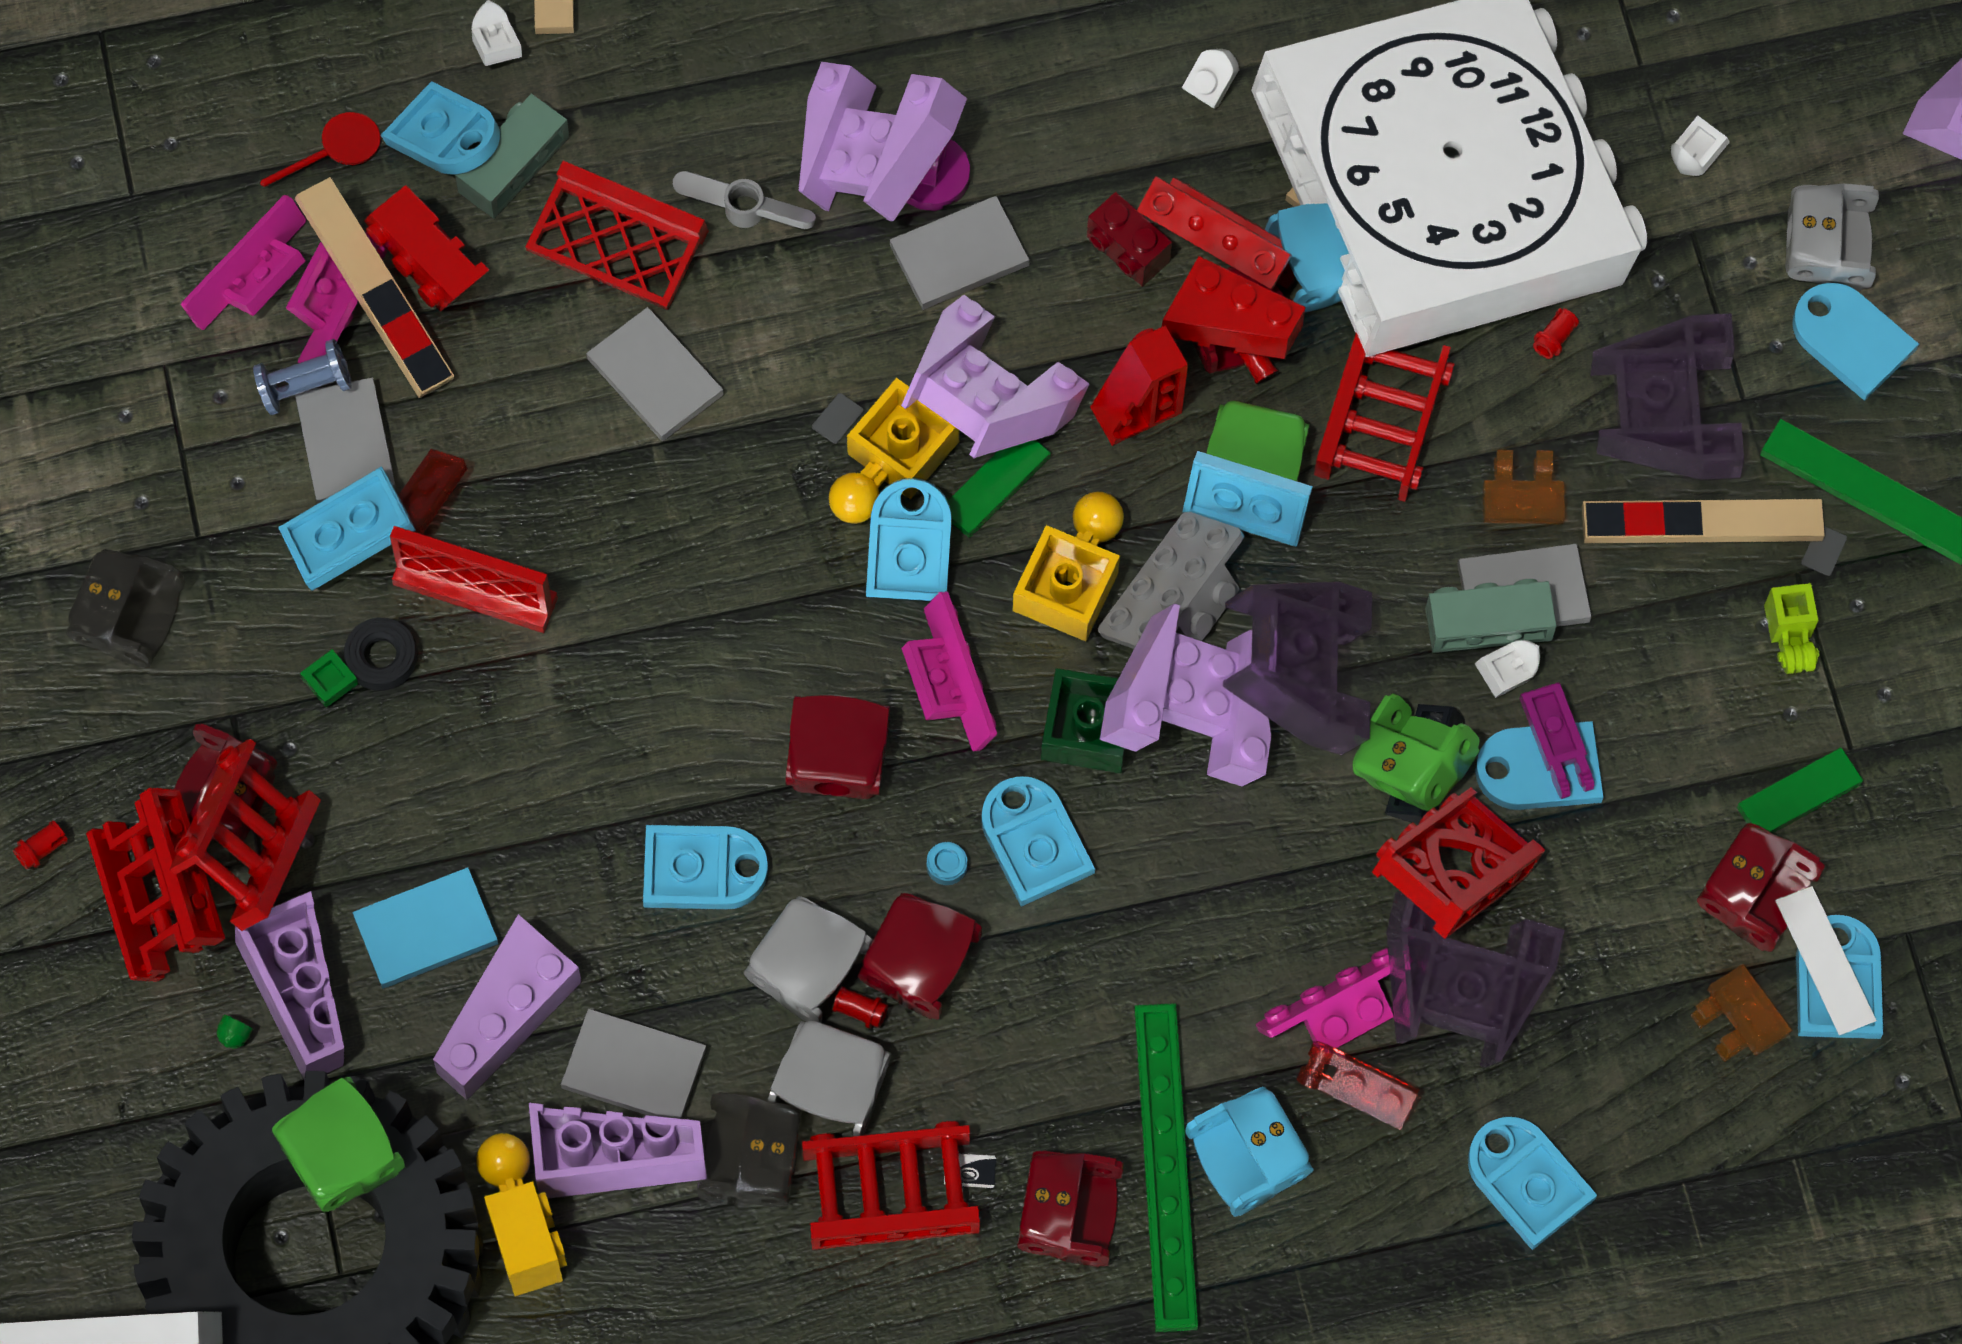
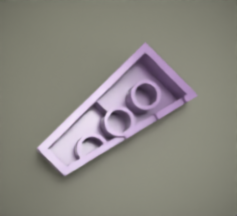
[235,891,344,1081]
[433,914,581,1100]
[529,1103,707,1199]

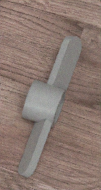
[673,171,816,229]

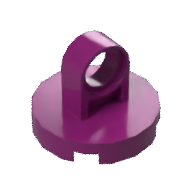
[906,139,970,211]

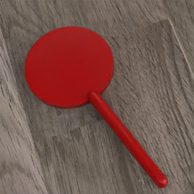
[260,112,380,187]

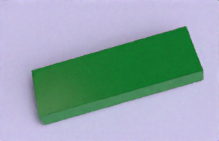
[948,440,1050,538]
[1737,748,1863,834]

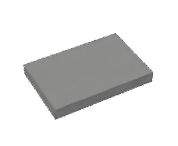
[890,196,1029,310]
[586,307,723,442]
[295,377,396,504]
[1457,544,1591,627]
[561,1009,707,1119]

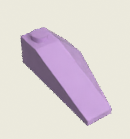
[1903,58,1962,160]

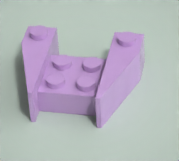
[799,62,967,221]
[901,295,1089,458]
[1100,604,1271,787]

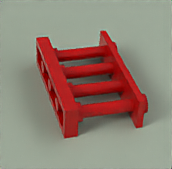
[1137,176,1296,289]
[1314,332,1455,502]
[169,739,321,931]
[802,1121,980,1250]

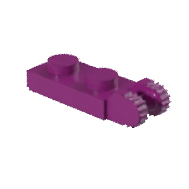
[1519,682,1595,799]

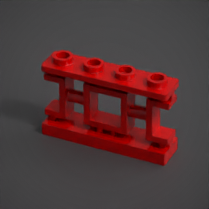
[86,787,225,982]

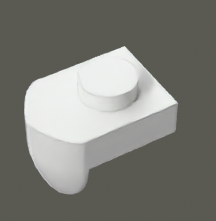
[471,0,522,66]
[1182,49,1239,108]
[1671,116,1730,176]
[1475,640,1540,698]

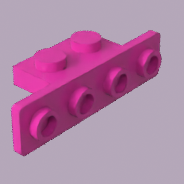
[181,195,306,330]
[286,232,387,363]
[901,591,997,751]
[1256,947,1412,1055]

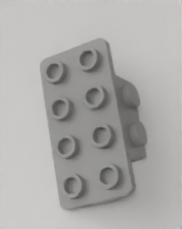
[1098,512,1244,649]

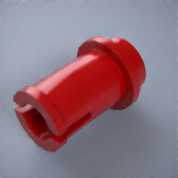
[1533,308,1579,359]
[1233,350,1278,384]
[13,820,68,870]
[832,986,888,1029]

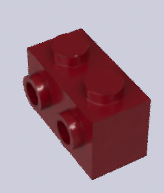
[1087,192,1172,287]

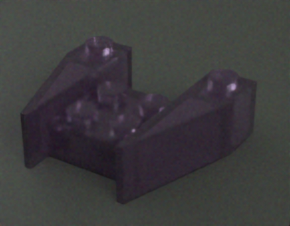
[1590,313,1744,480]
[1223,582,1372,755]
[1386,890,1565,1068]

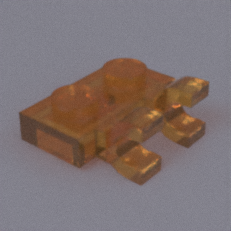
[1483,450,1565,524]
[1691,964,1792,1062]

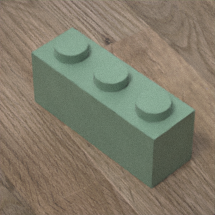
[455,93,569,219]
[1425,579,1556,653]

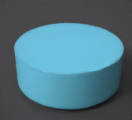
[926,842,967,885]

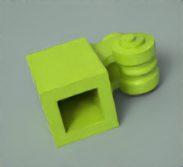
[1764,583,1819,674]

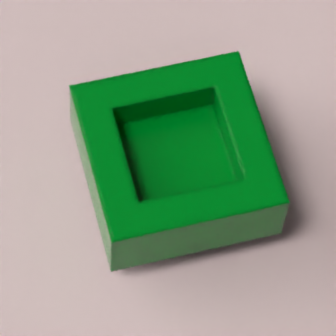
[300,649,358,708]

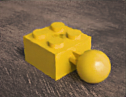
[829,378,959,524]
[1012,492,1124,642]
[476,1133,567,1296]

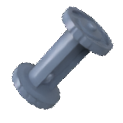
[253,339,352,416]

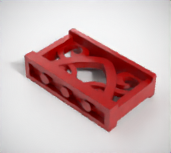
[1372,787,1545,939]

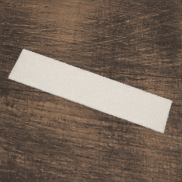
[1775,886,1877,1036]

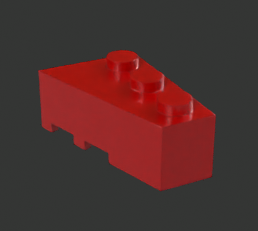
[364,185,489,312]
[1162,256,1306,359]
[1090,325,1188,446]

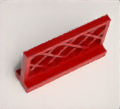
[525,161,709,310]
[390,526,558,633]

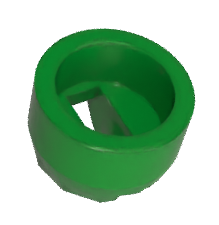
[217,1014,253,1049]

